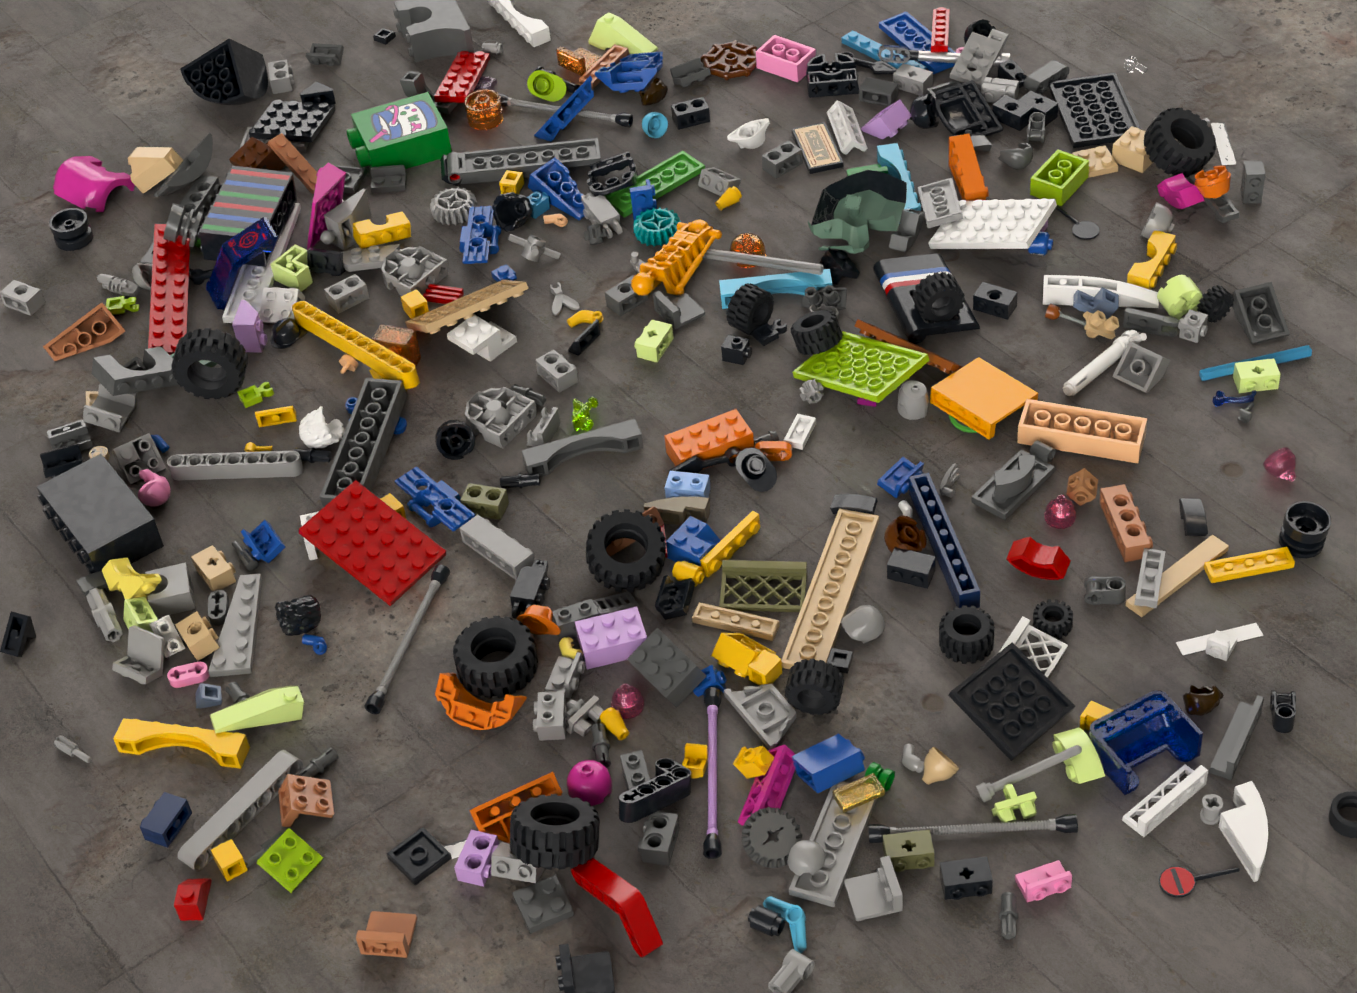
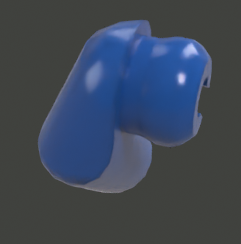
[302,634,327,655]

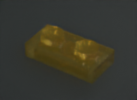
[832,773,885,813]

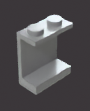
[83,383,138,432]

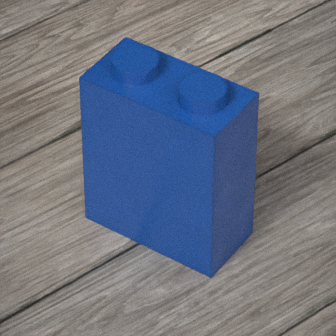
[792,733,865,793]

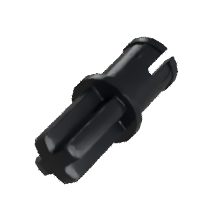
[294,448,332,463]
[500,473,540,489]

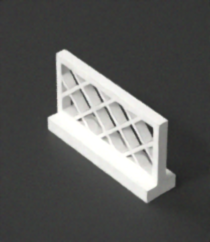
[999,616,1068,678]

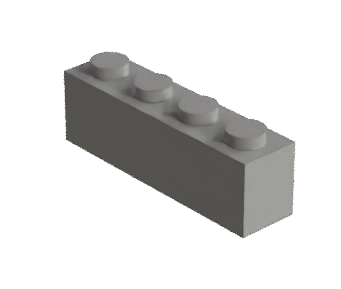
[460,514,534,580]

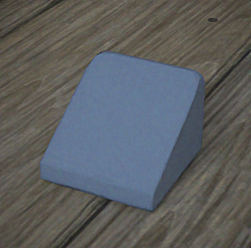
[195,683,222,709]

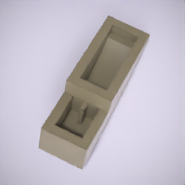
[644,497,710,526]

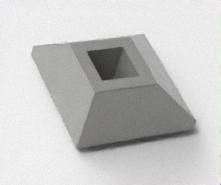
[112,433,166,484]

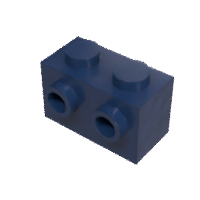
[139,792,192,848]

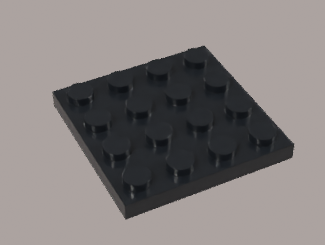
[249,100,335,142]
[948,642,1075,761]

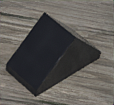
[300,81,336,104]

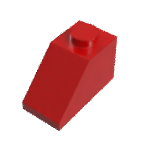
[174,878,212,921]

